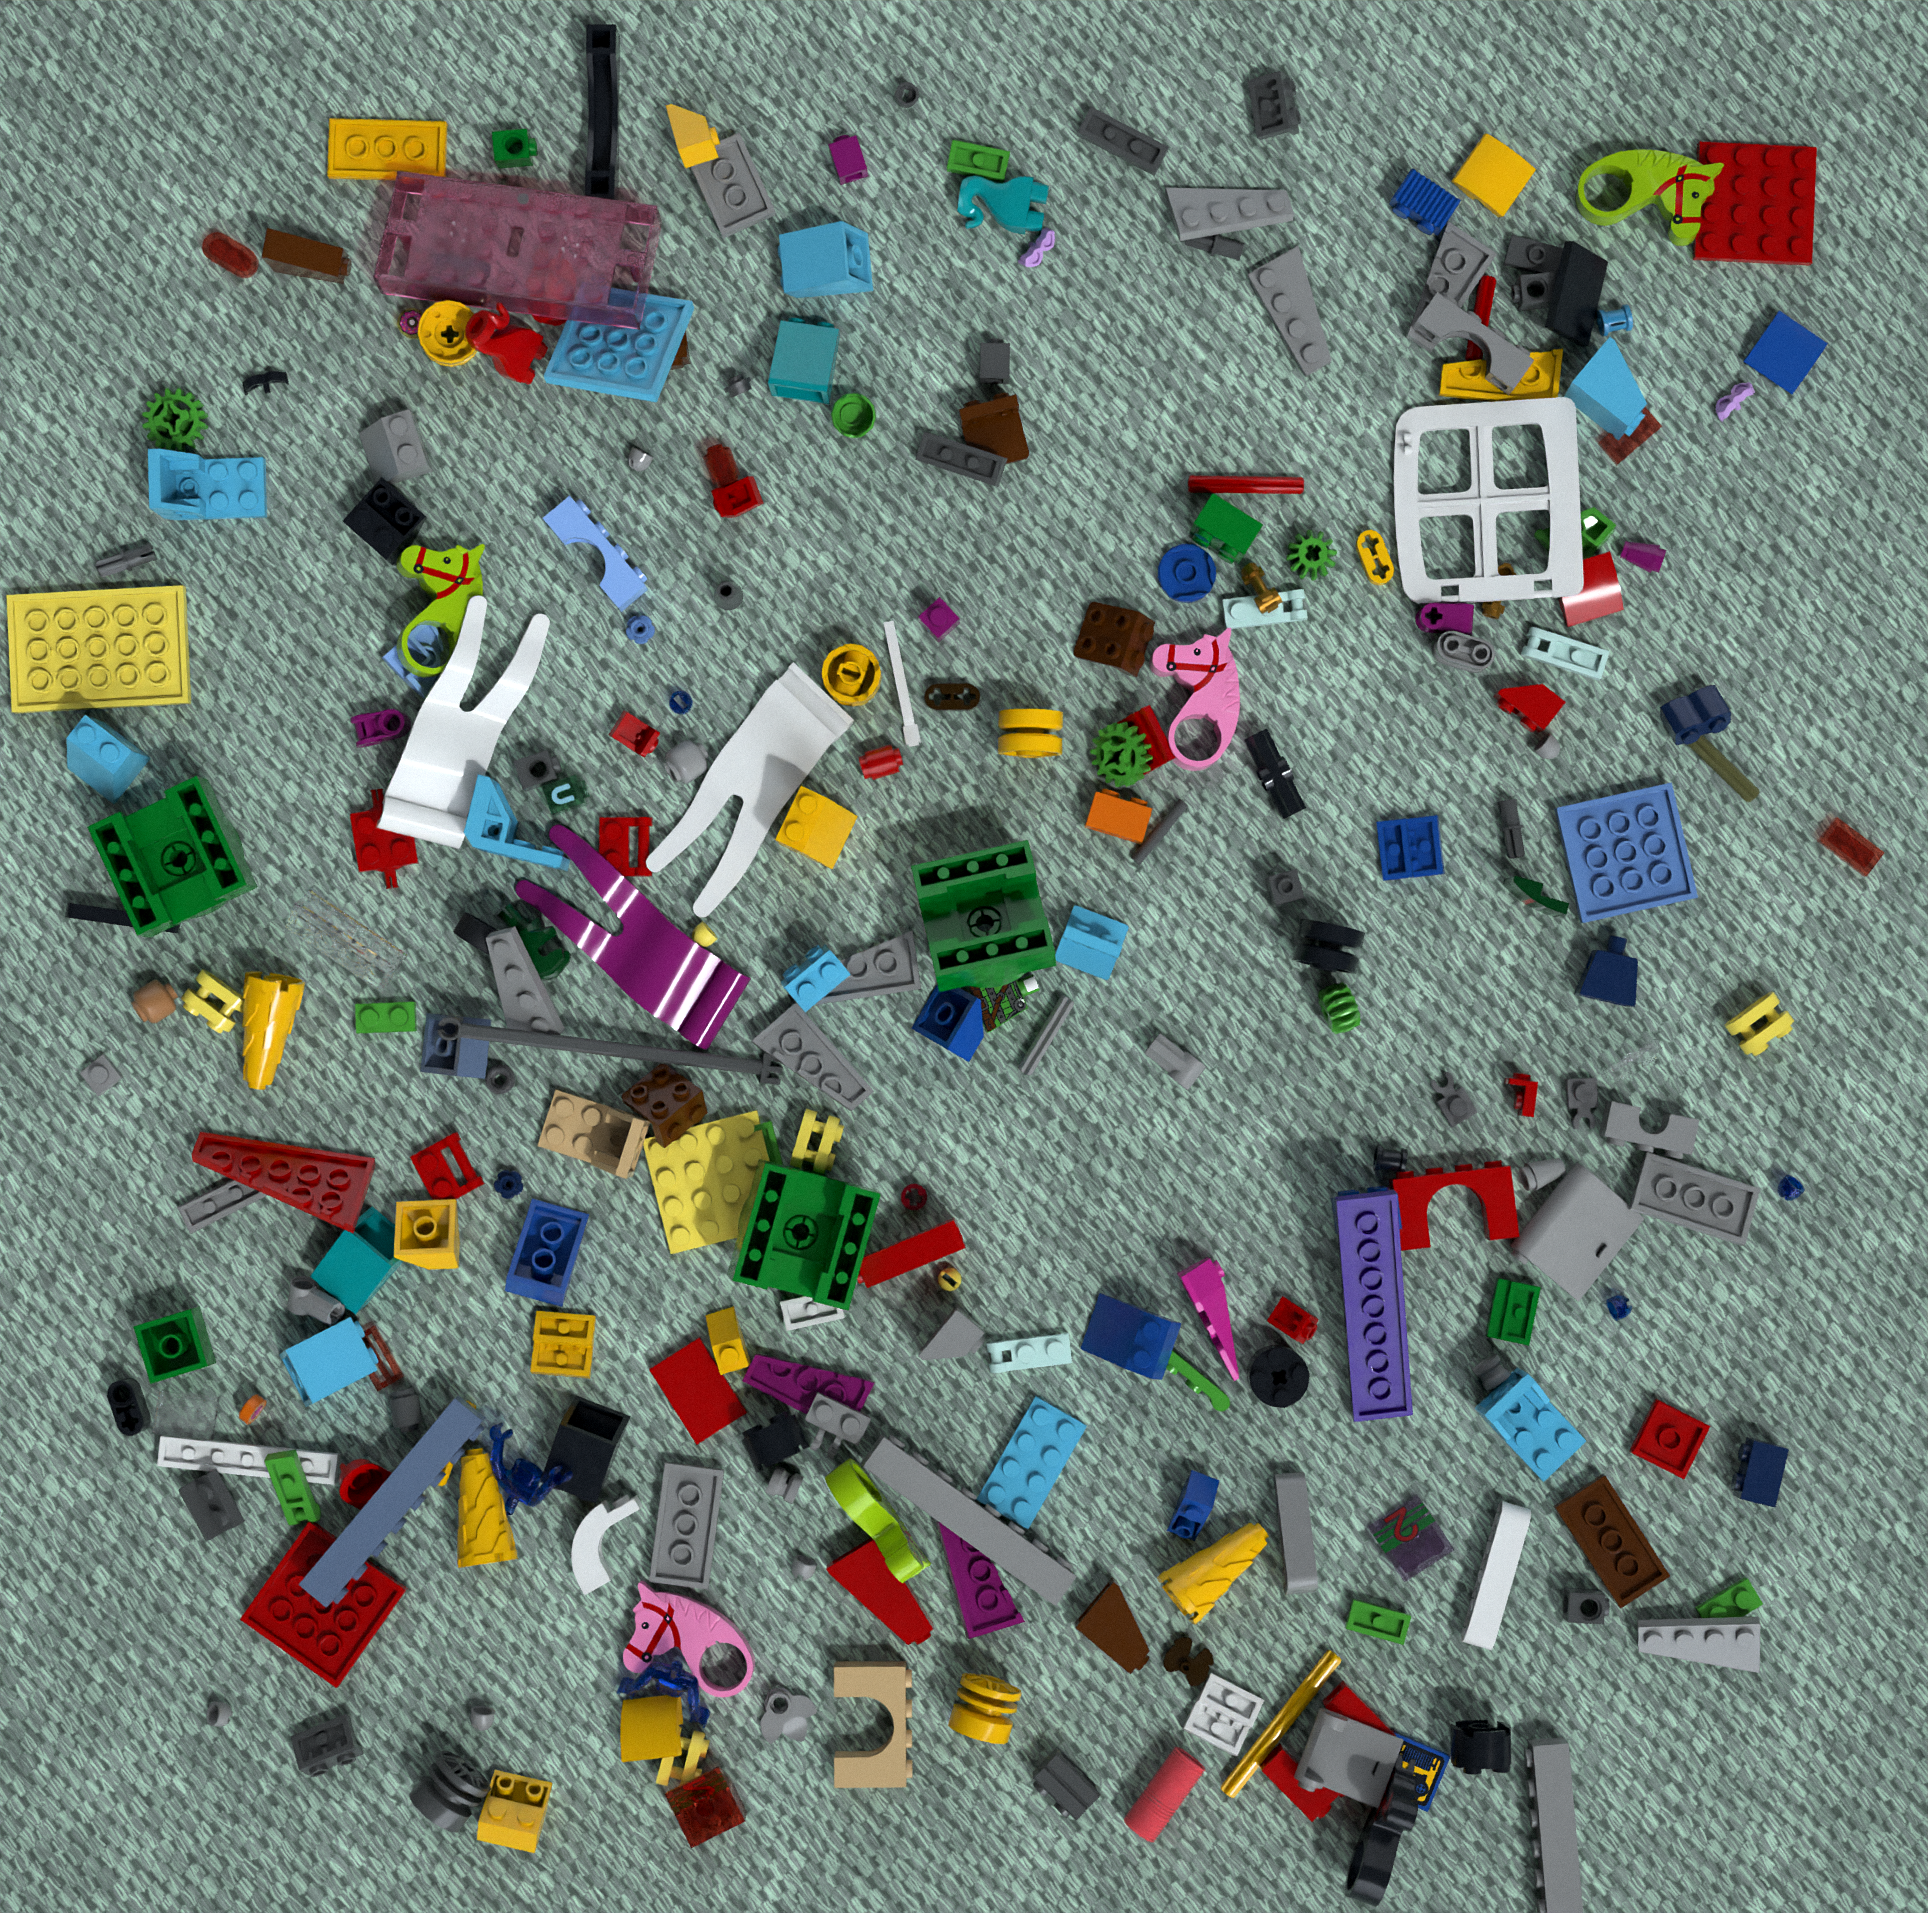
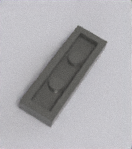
[1077,107,1169,176]
[915,431,1007,487]

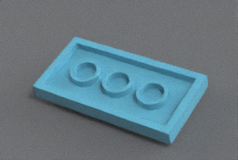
[976,1395,1087,1529]

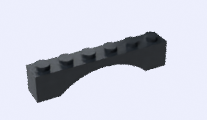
[585,24,620,210]

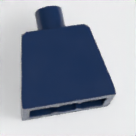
[1574,935,1638,1007]

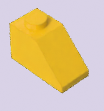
[665,104,720,168]
[705,1306,751,1375]

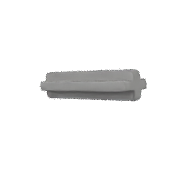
[1018,995,1074,1076]

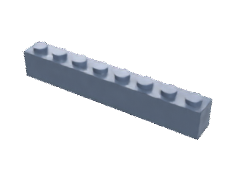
[299,1395,486,1608]

